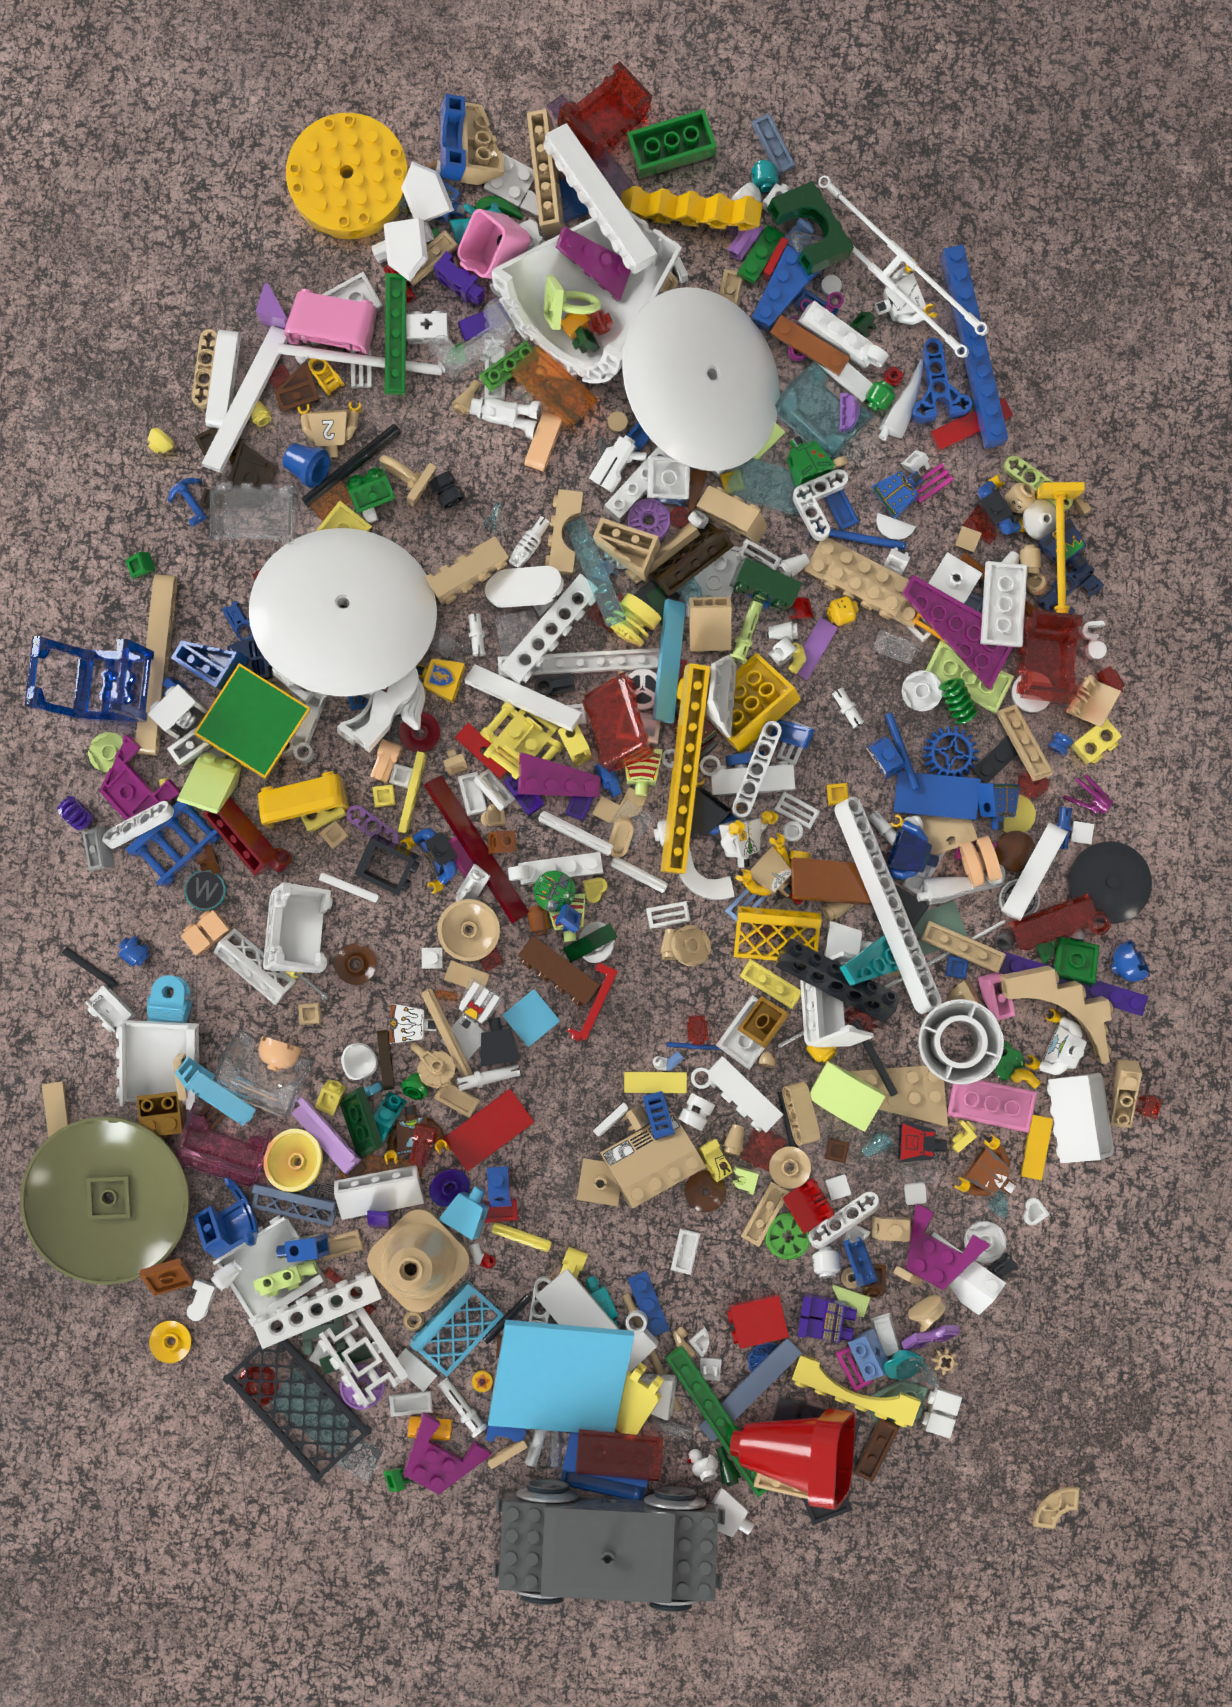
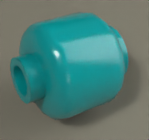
[751,160,779,192]

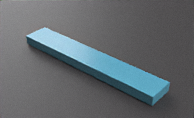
[652,599,686,724]

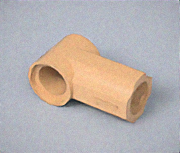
[370,739,403,783]

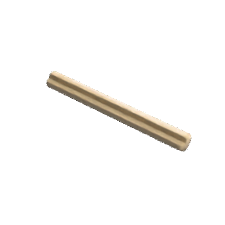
[421,988,474,1084]

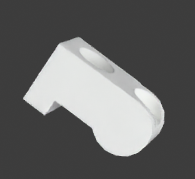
[187,1278,217,1321]

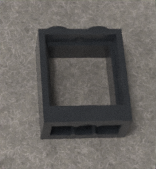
[354,834,420,896]

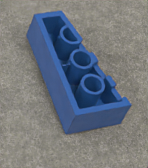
[751,245,822,333]

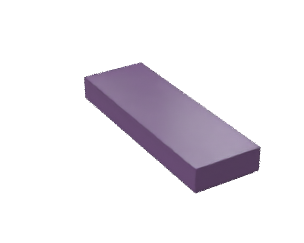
[796,617,838,681]

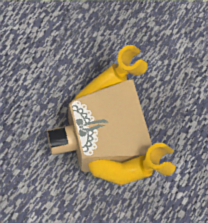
[736,833,792,897]

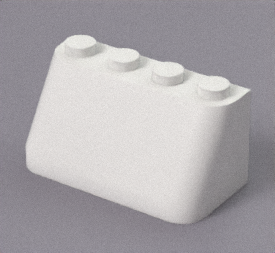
[1047,1073,1114,1163]

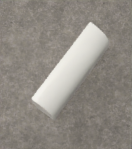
[334,1165,424,1220]

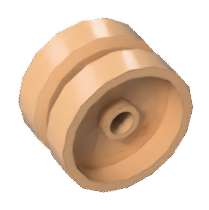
[959,835,1002,888]

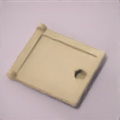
[917,815,978,857]

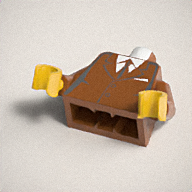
[955,1134,1016,1196]

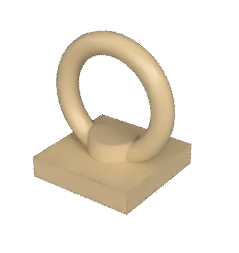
[379,455,436,507]

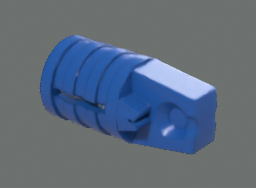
[594,759,622,798]

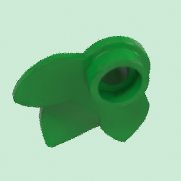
[994,1040,1025,1081]

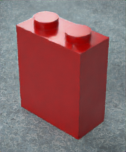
[727,1293,789,1349]

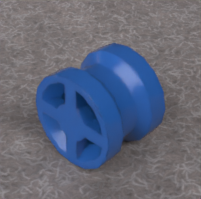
[1048,732,1074,756]

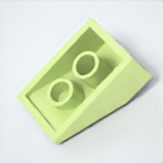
[177,752,242,814]

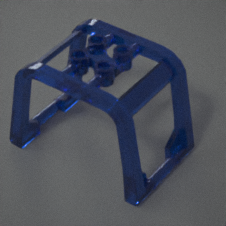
[24,636,154,722]

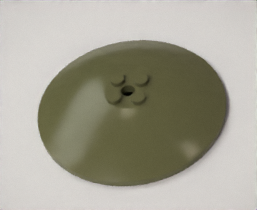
[20,1116,190,1285]

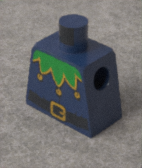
[1037,518,1087,571]

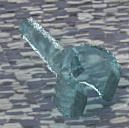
[484,502,500,530]

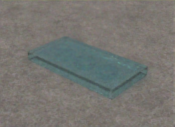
[726,458,811,517]
[269,1368,355,1455]

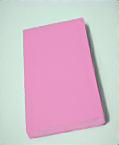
[947,1080,1037,1133]

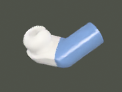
[653,1051,684,1071]

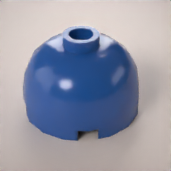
[1111,939,1151,982]

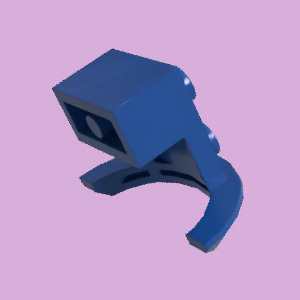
[193,1177,258,1259]

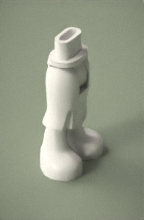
[470,397,542,439]

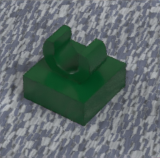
[849,311,877,337]
[572,326,600,354]

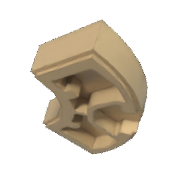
[1033,1487,1080,1529]

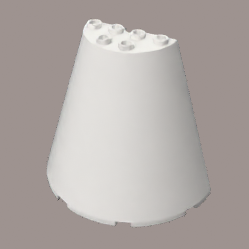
[492,209,682,383]

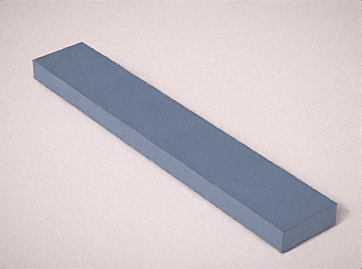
[698,1338,802,1442]

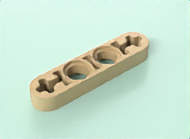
[192,329,217,409]

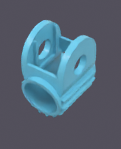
[147,975,192,1023]

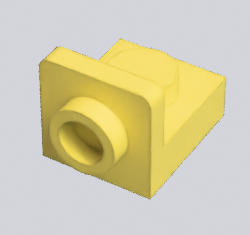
[315,1079,347,1116]
[950,1120,977,1153]

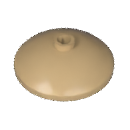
[437,899,500,961]

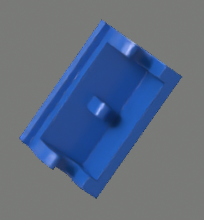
[843,1237,878,1287]

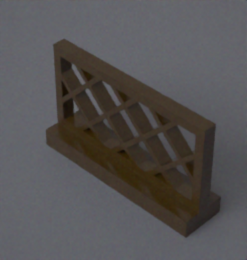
[648,521,734,596]

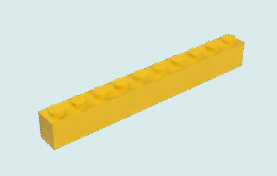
[660,663,710,874]

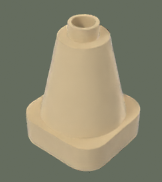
[367,1208,471,1313]

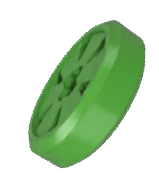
[765,1213,810,1260]

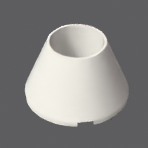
[918,999,1004,1084]

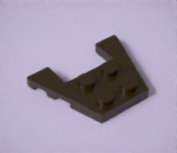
[200,440,276,507]

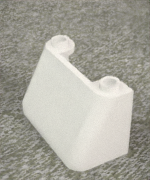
[263,882,333,973]

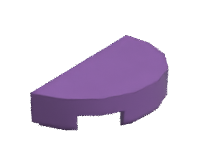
[839,393,860,434]

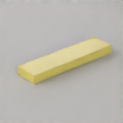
[398,751,427,835]

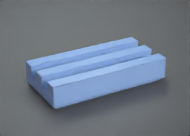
[725,888,768,923]

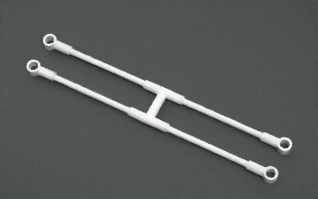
[818,176,989,358]

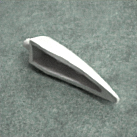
[878,359,924,440]
[917,877,1006,905]

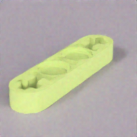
[1004,456,1073,512]

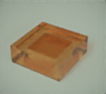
[435,989,457,1001]

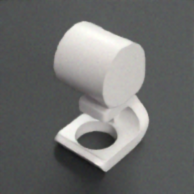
[1079,621,1107,661]
[768,636,797,667]

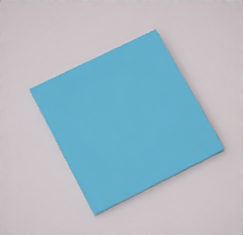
[488,1320,634,1436]

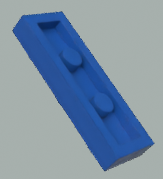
[627,1270,670,1336]

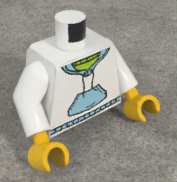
[1025,1009,1087,1075]

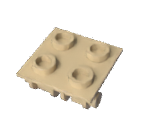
[1066,675,1121,728]

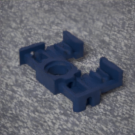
[1036,559,1104,625]

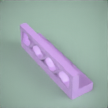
[291,1097,362,1174]

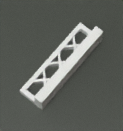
[213,928,297,1005]

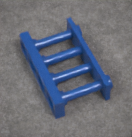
[126,801,221,887]

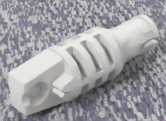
[509,516,551,568]

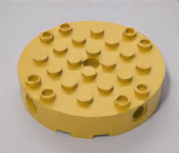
[286,113,409,240]

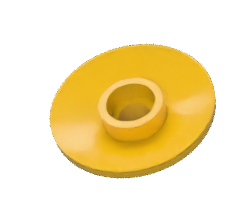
[149,1320,191,1363]

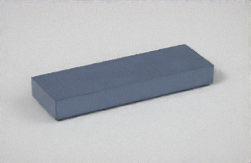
[751,113,796,176]

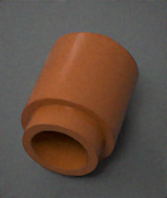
[528,905,551,936]

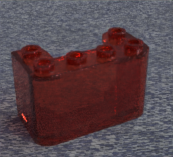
[557,61,653,160]
[1016,610,1083,704]

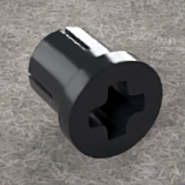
[991,1252,1019,1279]

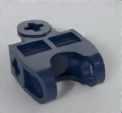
[227,638,273,680]

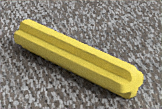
[491,1222,552,1252]

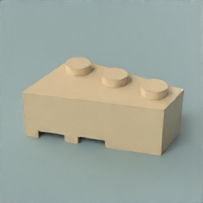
[696,485,769,544]
[593,518,660,582]

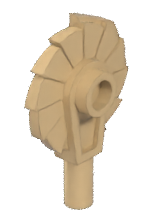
[410,1042,456,1089]

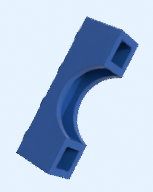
[440,94,466,181]

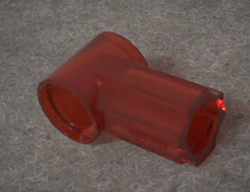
[408,1123,437,1167]

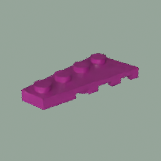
[556,227,631,301]
[518,752,600,797]

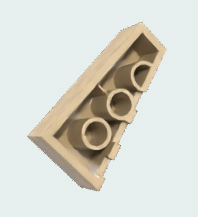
[425,536,509,605]

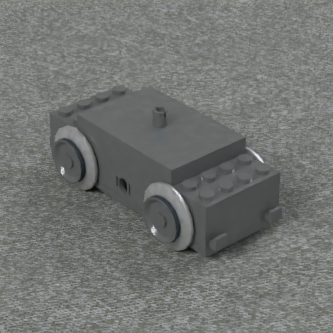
[493,1480,725,1612]

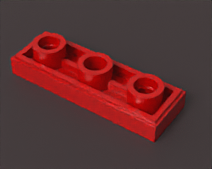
[454,723,514,779]

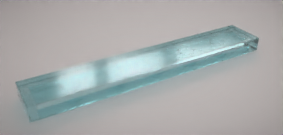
[565,517,627,627]

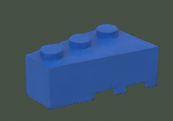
[171,640,249,690]

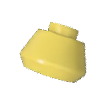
[147,427,174,454]

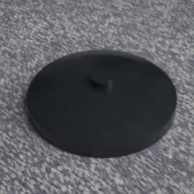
[1068,841,1152,924]

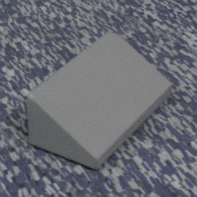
[82,827,114,872]

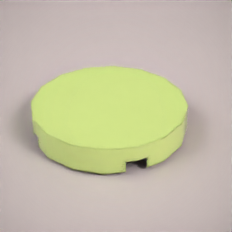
[88,732,123,773]

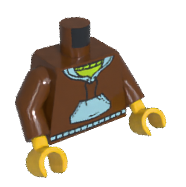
[384,1105,450,1165]

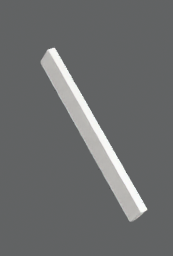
[202,325,288,473]
[498,648,660,678]

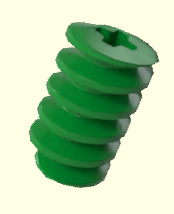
[938,678,978,724]

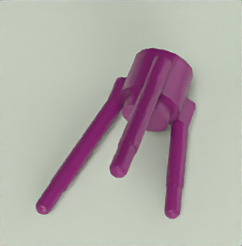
[1063,774,1113,814]

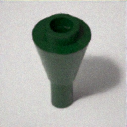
[716,1446,741,1487]

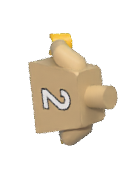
[298,401,361,458]

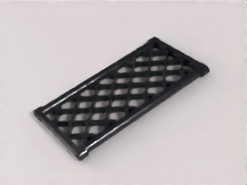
[222,1327,372,1483]

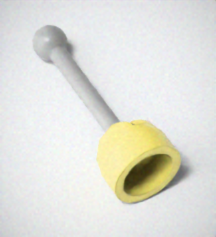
[285,971,329,1000]

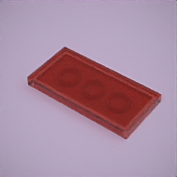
[575,1429,663,1482]

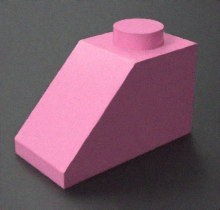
[978,973,1015,1021]

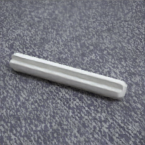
[538,811,614,856]

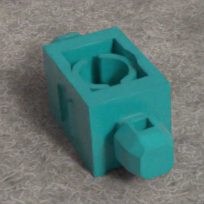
[586,1275,618,1327]

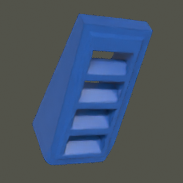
[643,1091,675,1140]

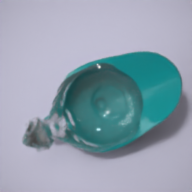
[884,1350,940,1387]

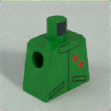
[787,436,835,487]

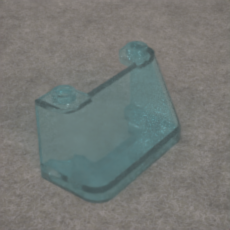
[775,362,875,460]

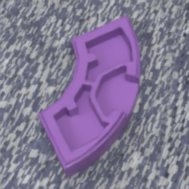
[901,1325,960,1350]

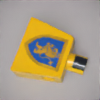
[416,659,466,703]

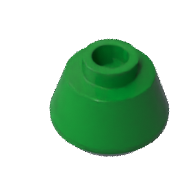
[401,1073,428,1100]

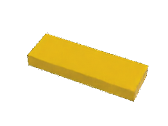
[1020,1115,1053,1181]

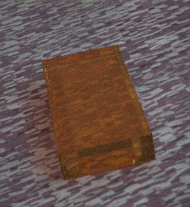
[310,480,352,522]

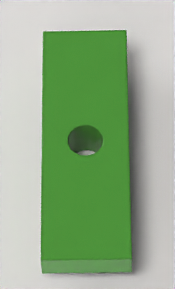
[478,340,539,392]

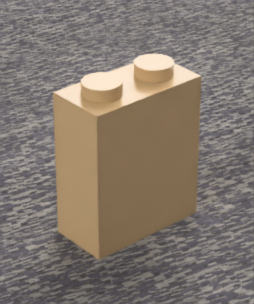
[689,597,732,652]

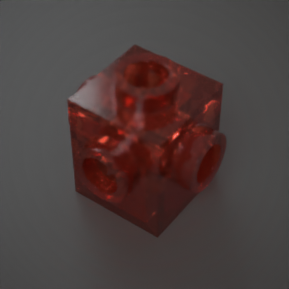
[1018,770,1049,798]

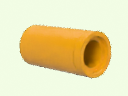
[408,1416,452,1441]

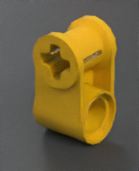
[309,358,345,397]

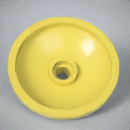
[264,1129,323,1192]

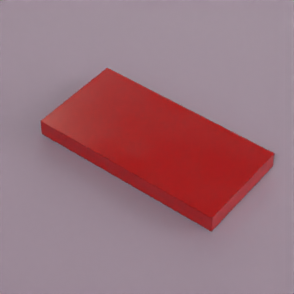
[445,1088,535,1172]

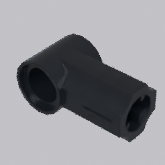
[534,673,576,697]

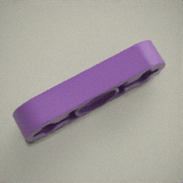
[346,805,399,844]

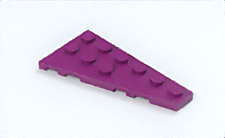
[902,575,1013,690]

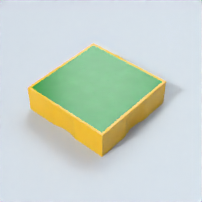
[194,663,311,780]

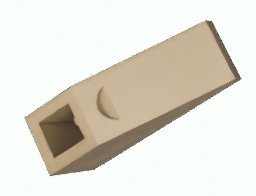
[1110,1059,1142,1128]

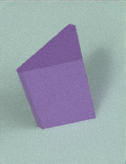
[256,283,288,330]

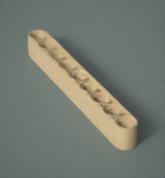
[135,574,177,756]

